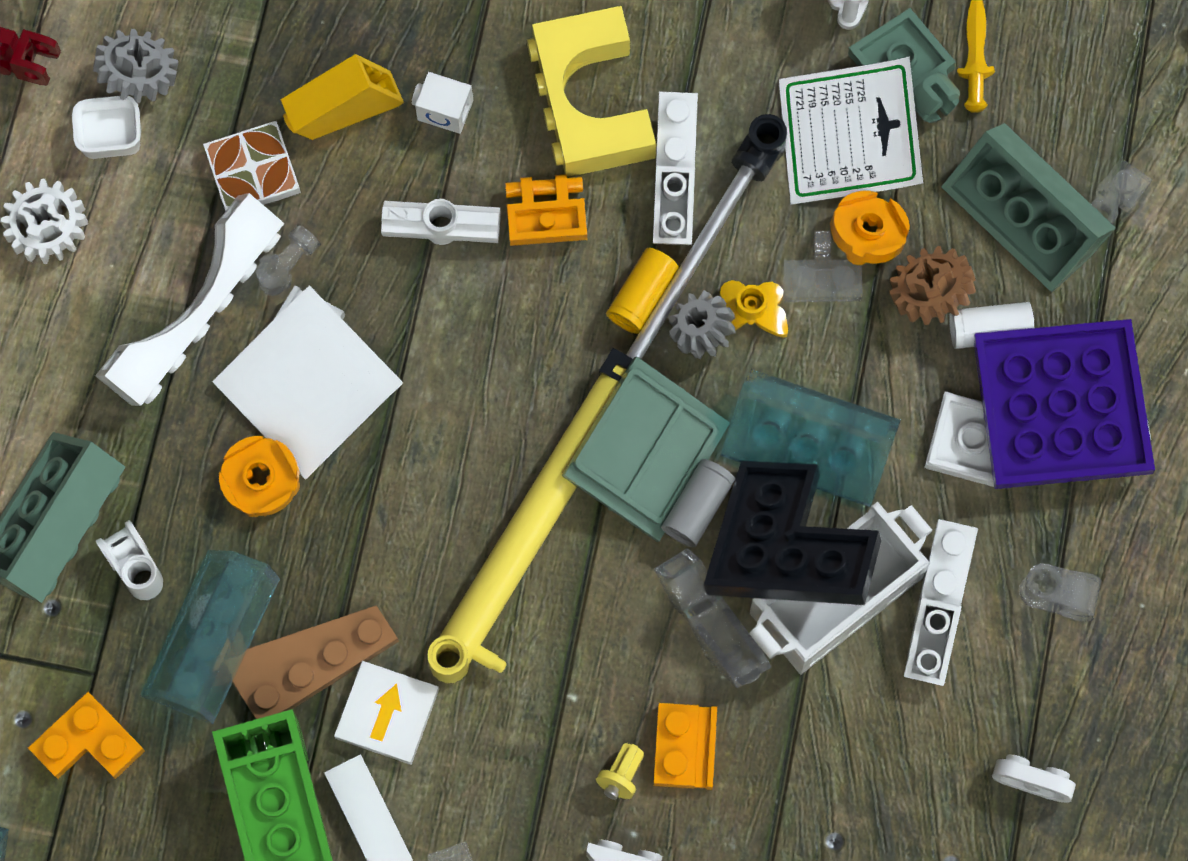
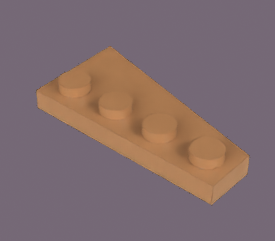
[218,605,399,719]

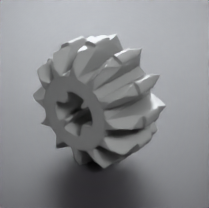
[668,290,736,359]

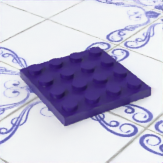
[974,319,1155,489]

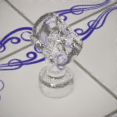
[256,225,321,296]

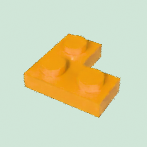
[28,692,145,779]

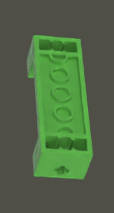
[212,709,333,861]

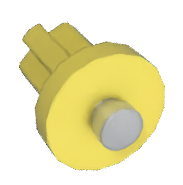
[596,743,644,800]

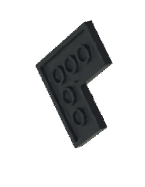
[703,461,881,605]

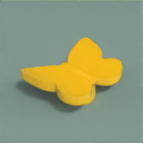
[720,280,788,338]

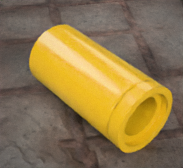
[606,248,679,334]

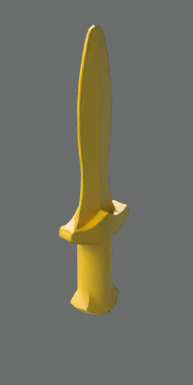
[957,0,995,113]

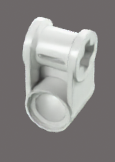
[96,520,163,600]

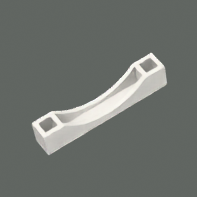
[95,193,284,406]

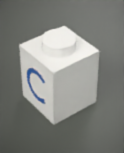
[412,72,473,134]

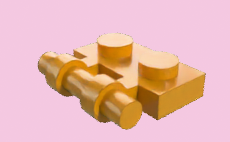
[505,174,587,246]

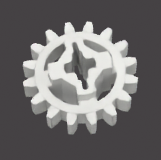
[1,179,88,264]

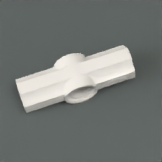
[381,199,501,245]

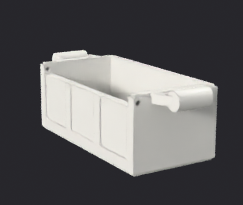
[749,502,932,675]

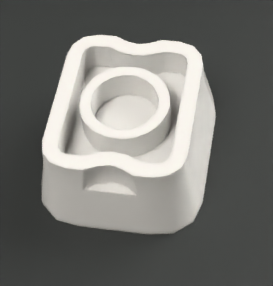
[72,96,141,159]

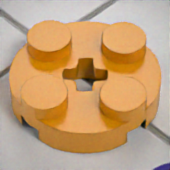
[830,191,910,265]
[219,436,300,517]

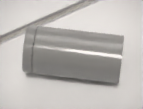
[661,459,735,548]

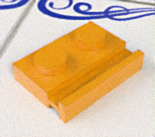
[653,703,717,790]

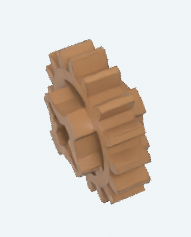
[890,246,976,325]

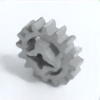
[93,29,178,103]

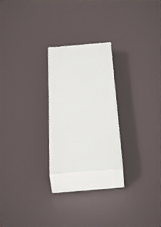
[324,754,413,861]

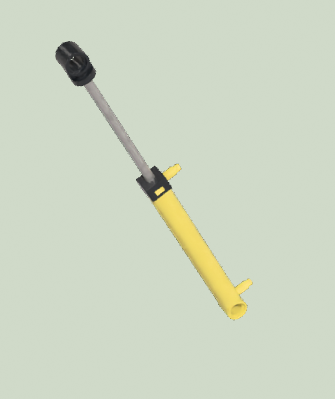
[428,114,787,683]

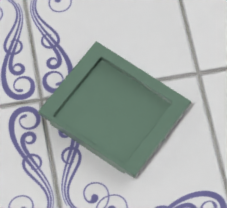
[562,356,730,542]

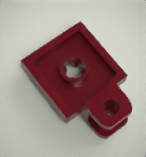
[0,27,61,86]

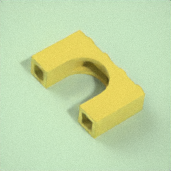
[527,6,656,177]

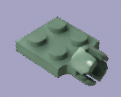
[848,8,960,123]

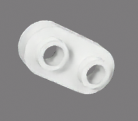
[992,754,1076,803]

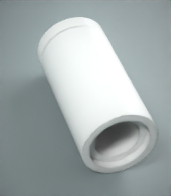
[949,302,1034,349]

